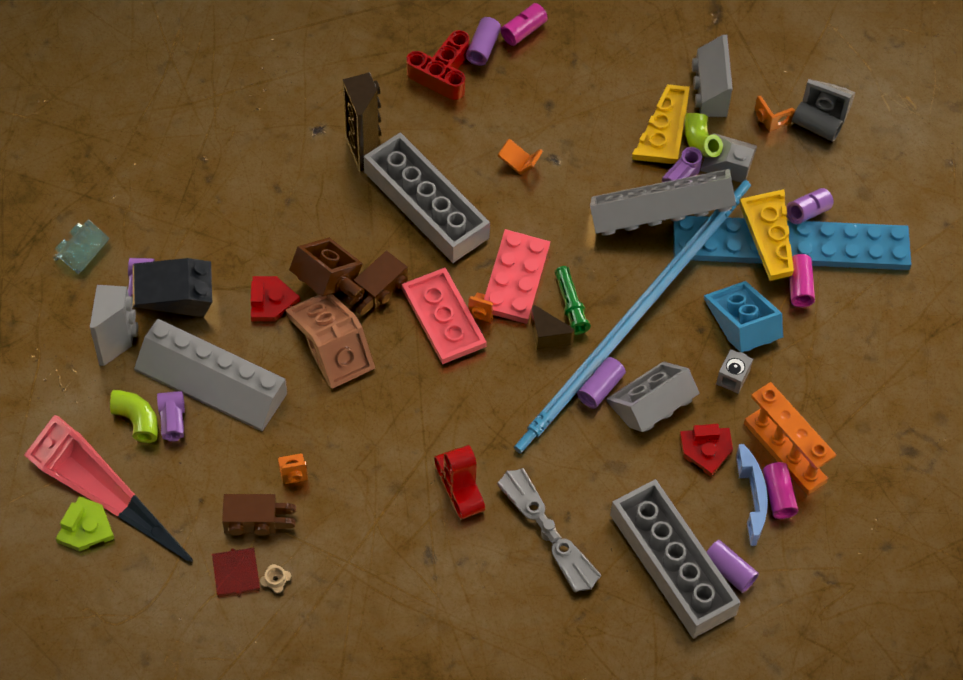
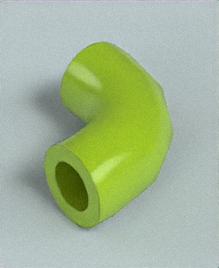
[685,113,723,158]
[110,390,158,443]

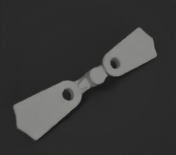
[497,468,601,592]

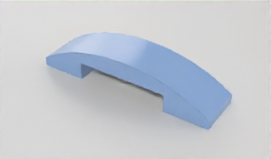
[736,444,768,546]

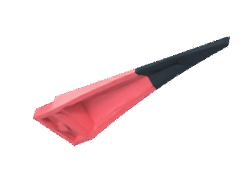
[24,415,193,561]

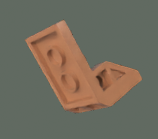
[285,294,375,389]

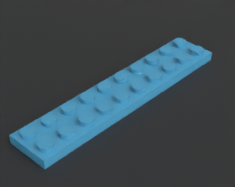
[673,216,911,270]

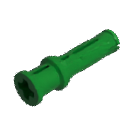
[555,266,591,335]

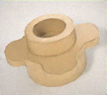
[260,564,291,593]

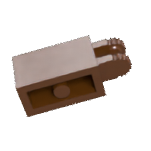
[345,250,408,315]
[222,494,296,536]

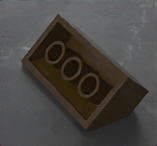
[343,72,382,171]

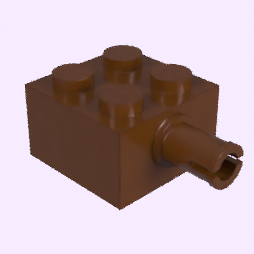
[289,237,365,302]

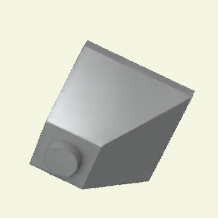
[802,79,855,126]
[701,133,757,183]

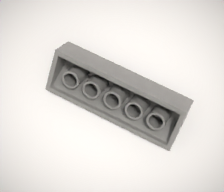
[590,169,736,235]
[134,319,287,431]

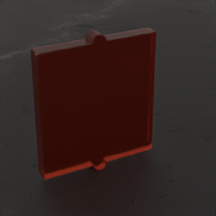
[212,547,260,597]

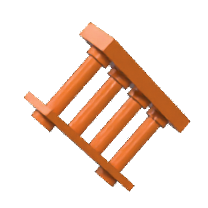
[744,382,837,496]

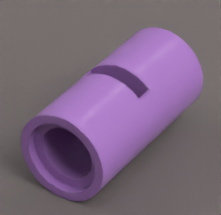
[466,17,501,66]
[786,188,833,224]
[577,357,626,409]
[706,540,759,593]

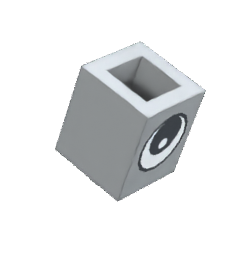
[716,349,753,394]

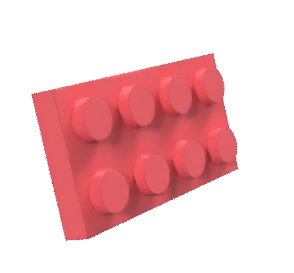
[484,229,551,324]
[402,268,487,364]

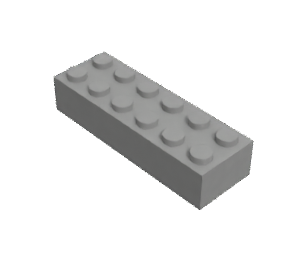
[364,132,490,263]
[610,479,741,638]

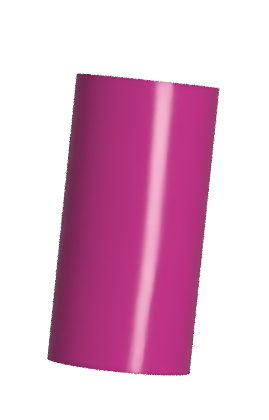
[500,3,548,46]
[789,254,815,307]
[763,462,798,519]

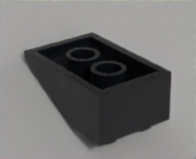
[133,258,213,317]

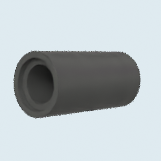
[792,102,843,142]

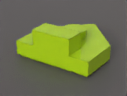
[55,496,114,552]

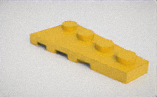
[632,84,690,164]
[739,189,794,281]

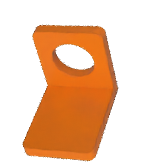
[755,95,795,132]
[498,139,543,175]
[468,292,493,323]
[278,453,308,485]

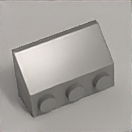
[692,35,732,117]
[90,285,138,366]
[606,362,700,432]

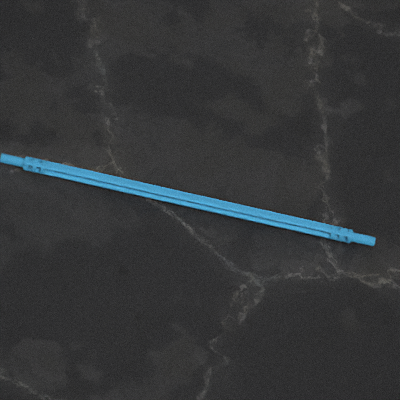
[514,180,751,454]

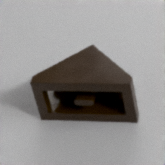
[531,305,575,350]

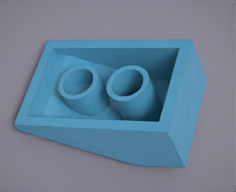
[704,281,783,352]

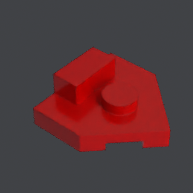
[251,276,300,322]
[679,424,733,477]

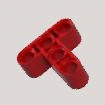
[406,30,469,100]
[434,445,486,520]

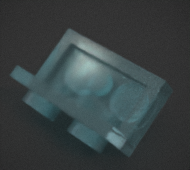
[53,219,110,274]

